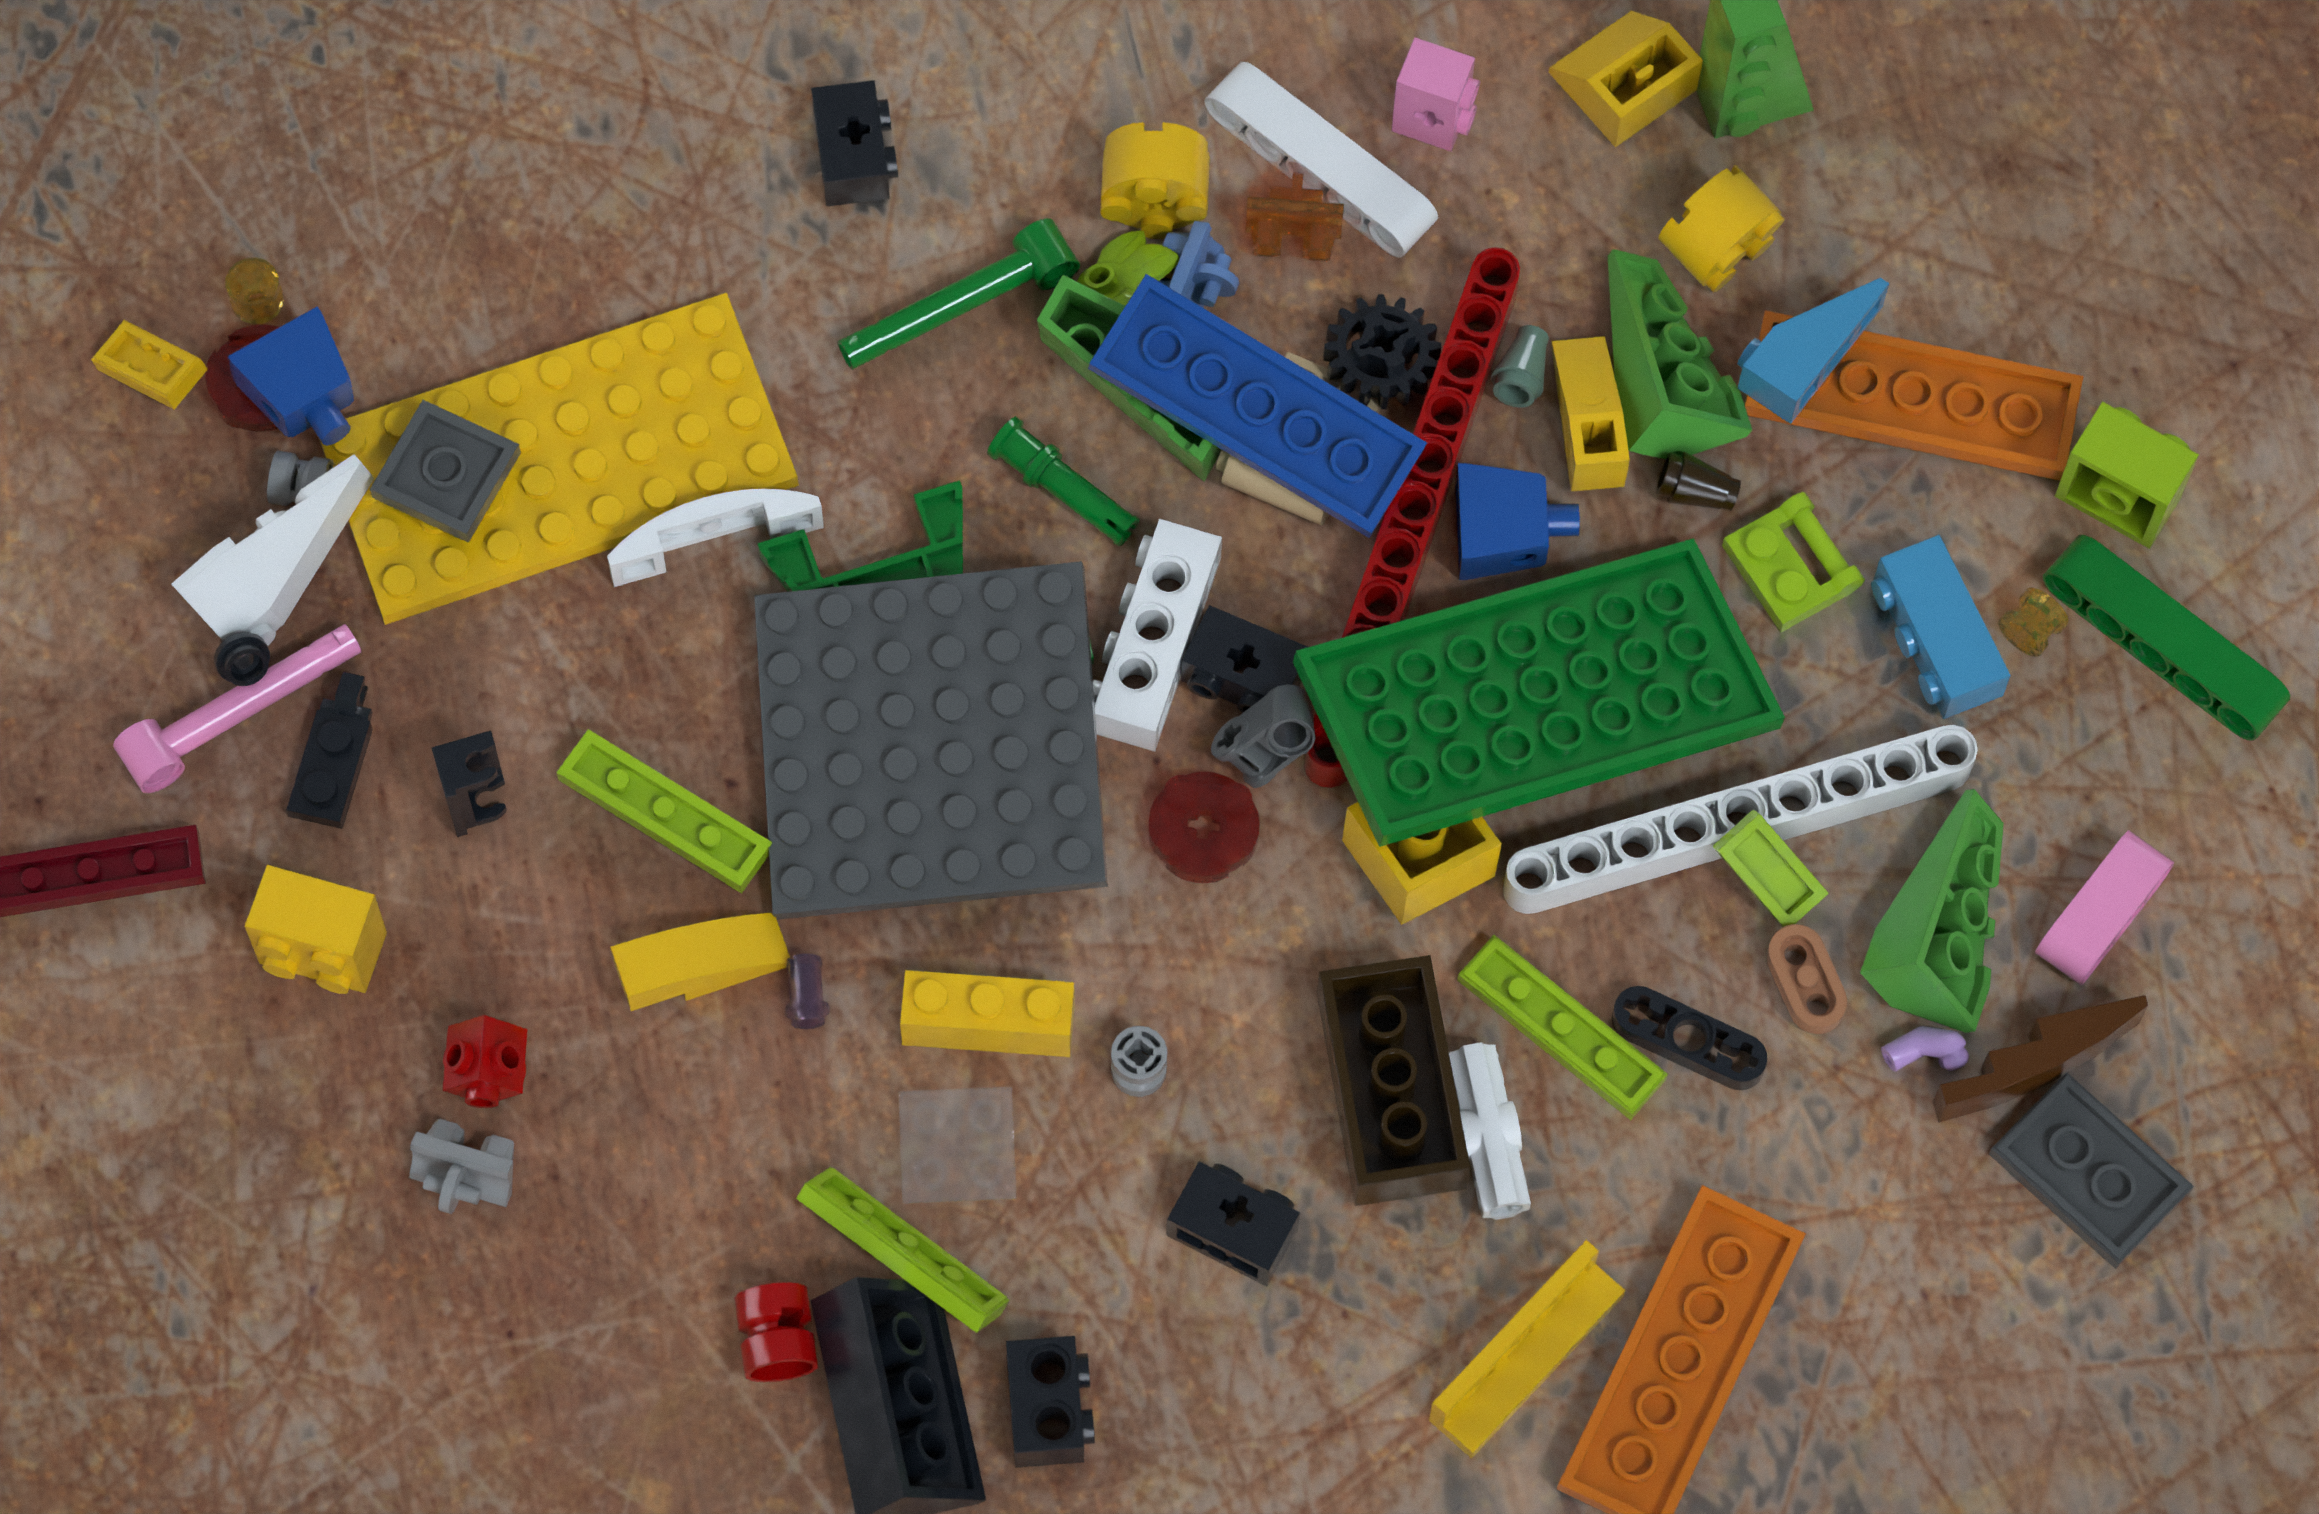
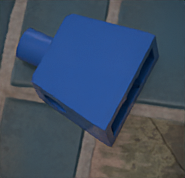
[228,306,354,445]
[1455,463,1580,580]

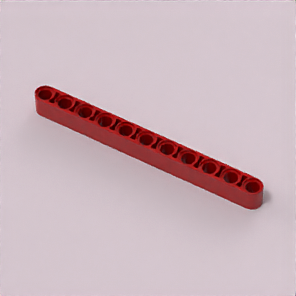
[1304,247,1520,788]

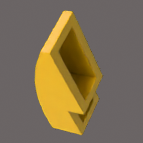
[610,912,792,1011]

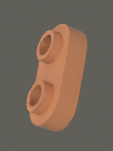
[1766,924,1847,1034]

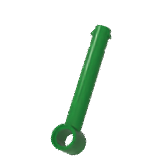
[838,218,1080,370]

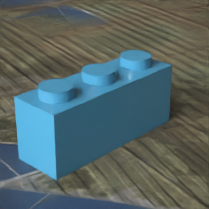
[1871,535,2011,719]

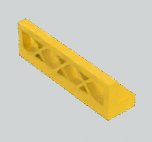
[1429,1240,1626,1459]

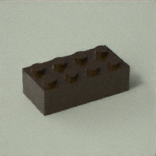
[1317,955,1471,1206]

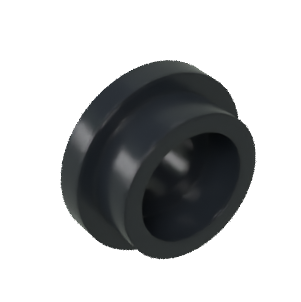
[214,632,270,686]

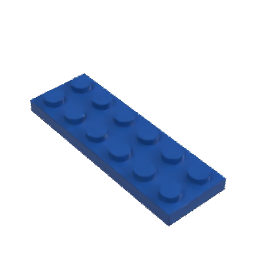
[1088,274,1427,538]

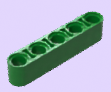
[2043,535,2290,741]

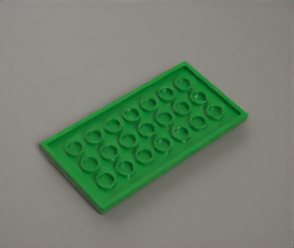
[1293,538,1785,847]

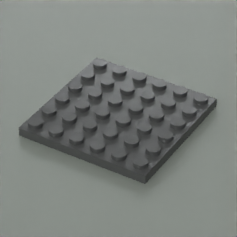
[754,561,1108,920]

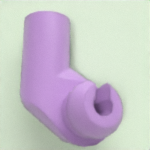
[1881,1026,1969,1072]

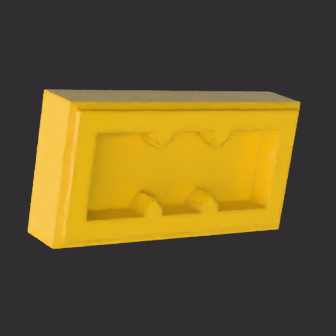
[91,320,208,410]

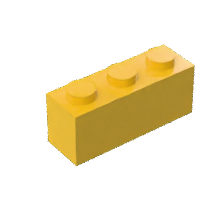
[900,970,1075,1057]

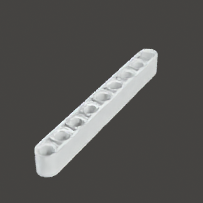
[1503,725,1978,914]

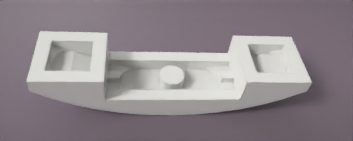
[607,489,824,587]

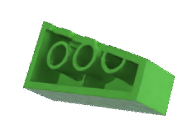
[1696,0,1814,139]
[1037,275,1222,482]

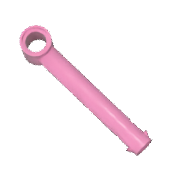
[113,624,361,793]

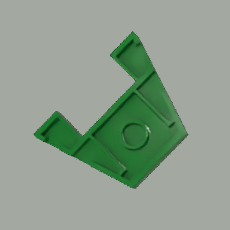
[757,480,963,592]

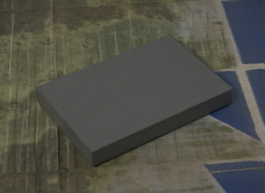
[1989,1072,2194,1269]

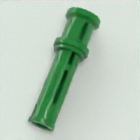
[987,416,1140,547]

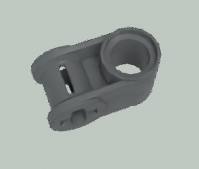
[1211,684,1315,788]

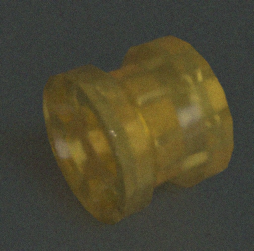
[225,257,284,324]
[1998,587,2069,657]

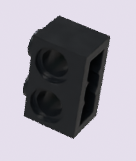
[1006,1336,1095,1468]

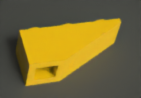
[1551,336,1630,492]

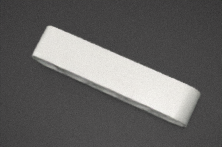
[1204,62,1438,258]

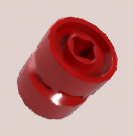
[734,1282,818,1382]

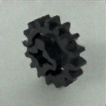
[1323,294,1442,409]

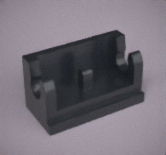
[431,730,507,837]

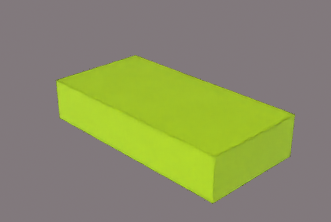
[1712,809,1829,927]

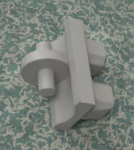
[409,1118,514,1214]

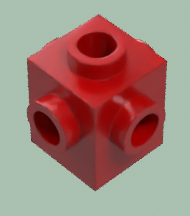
[442,1015,528,1108]

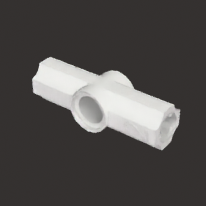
[1449,1042,1531,1220]

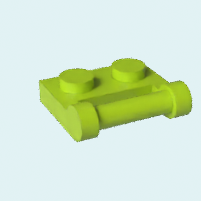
[1722,492,1865,633]

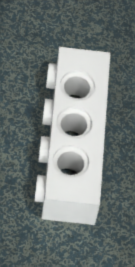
[1093,519,1222,752]

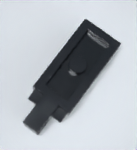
[286,672,373,829]

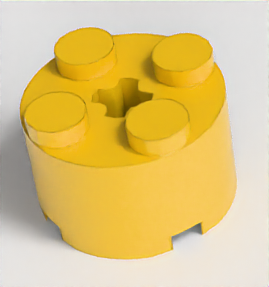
[1100,122,1210,239]
[1658,165,1785,293]

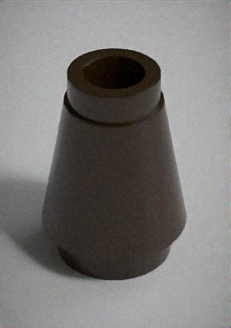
[1656,451,1741,511]

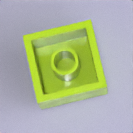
[2055,401,2199,549]

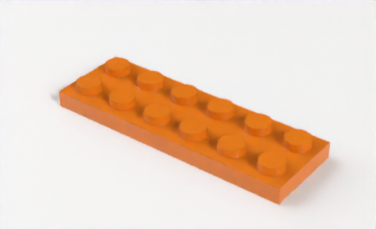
[1745,310,2083,481]
[1557,1185,1806,1514]

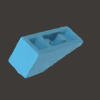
[1737,278,1889,424]

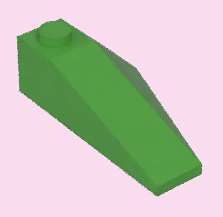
[1607,249,1752,459]
[1860,789,2004,1033]

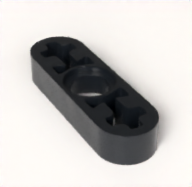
[1612,986,1767,1090]

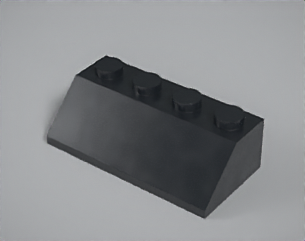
[810,1277,986,1514]

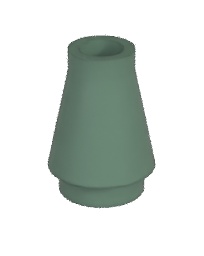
[1491,325,1549,408]

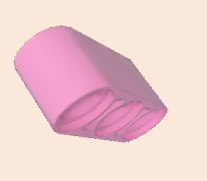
[2035,830,2175,986]

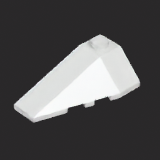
[171,454,374,658]

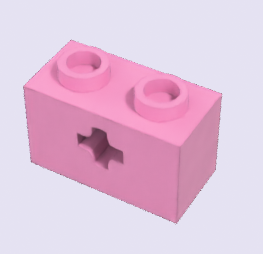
[1392,37,1480,151]

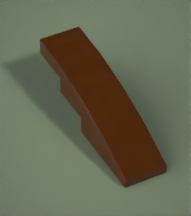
[1933,995,2148,1123]

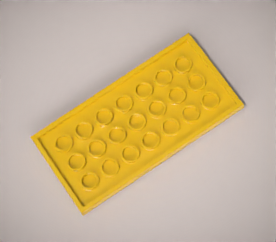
[319,292,799,625]

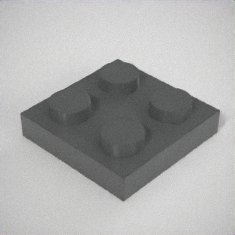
[370,400,521,543]

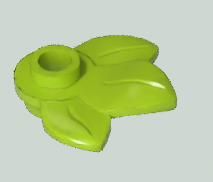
[1077,231,1180,306]

